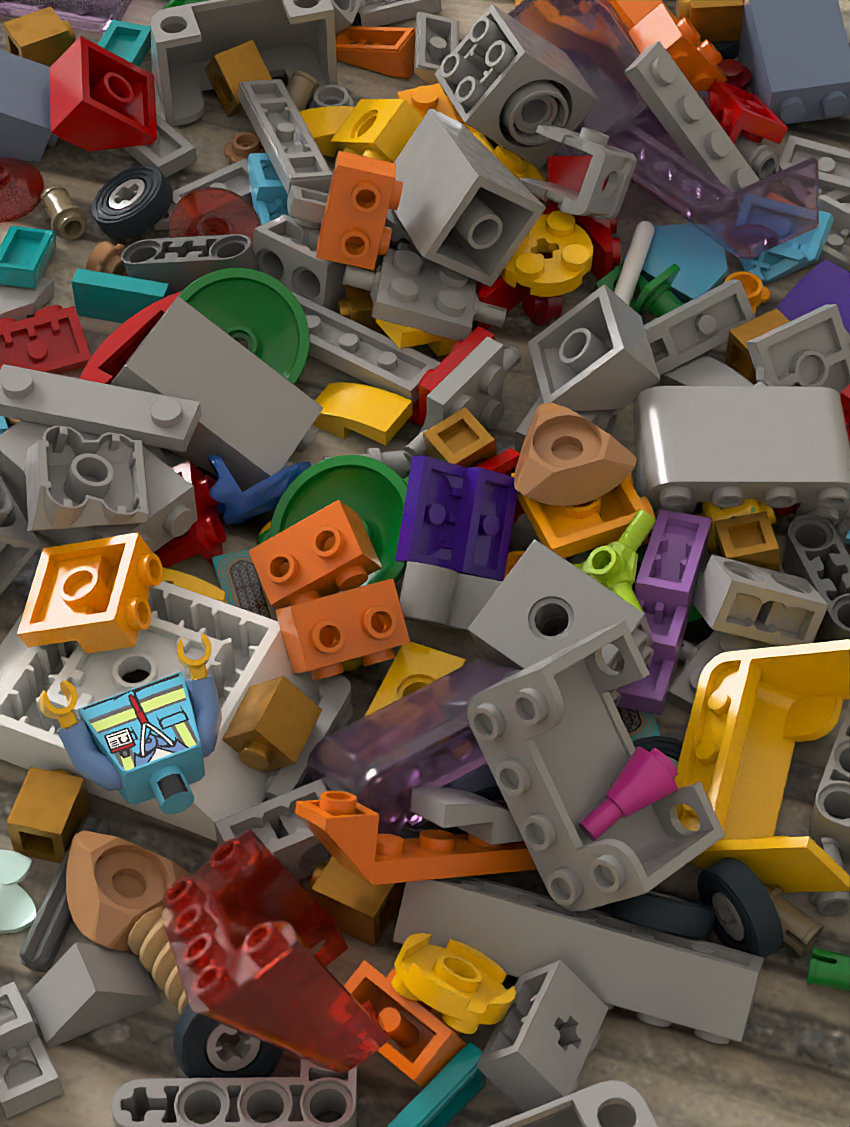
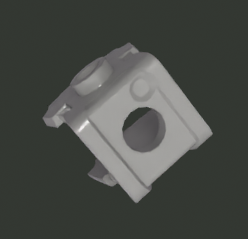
[519,125,637,220]

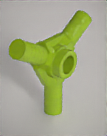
[572,509,657,613]

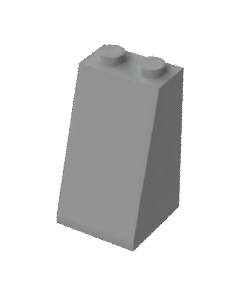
[394,108,546,287]
[110,296,323,491]
[0,420,198,553]

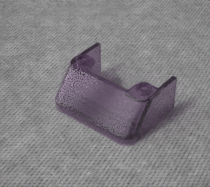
[603,90,819,259]

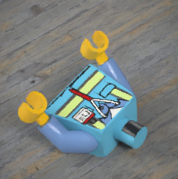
[39,634,222,814]

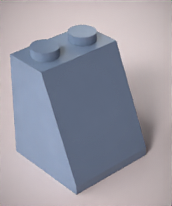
[738,0,850,125]
[0,50,58,161]

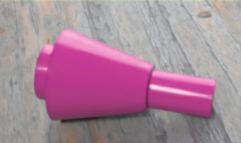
[579,747,678,841]

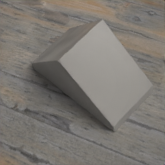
[27,942,160,1049]

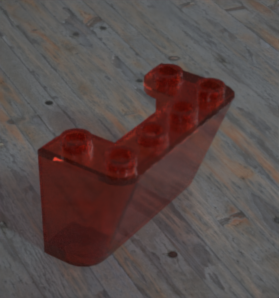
[161,828,390,1073]

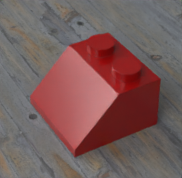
[49,36,157,152]

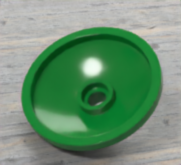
[179,268,310,385]
[269,455,407,593]

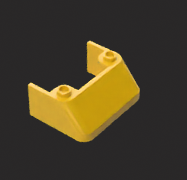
[674,640,850,893]

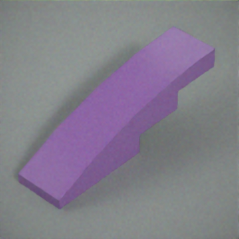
[617,509,712,715]

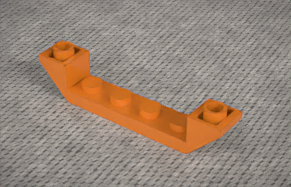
[295,791,537,885]

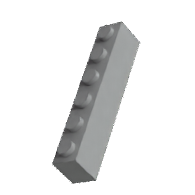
[393,876,764,1044]

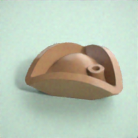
[514,402,637,506]
[66,830,202,951]

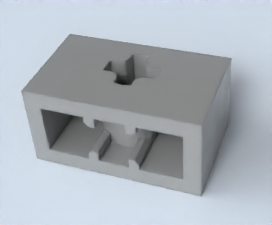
[476,960,608,1113]

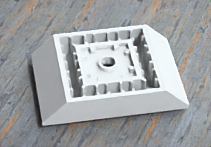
[0,581,323,841]

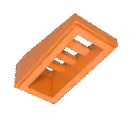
[335,26,416,79]

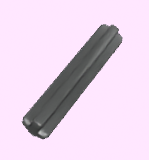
[19,816,111,972]

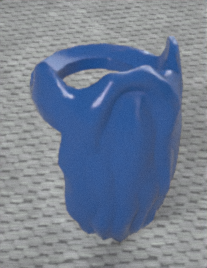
[207,454,311,525]

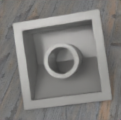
[528,284,661,411]

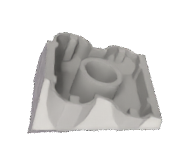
[24,425,149,532]

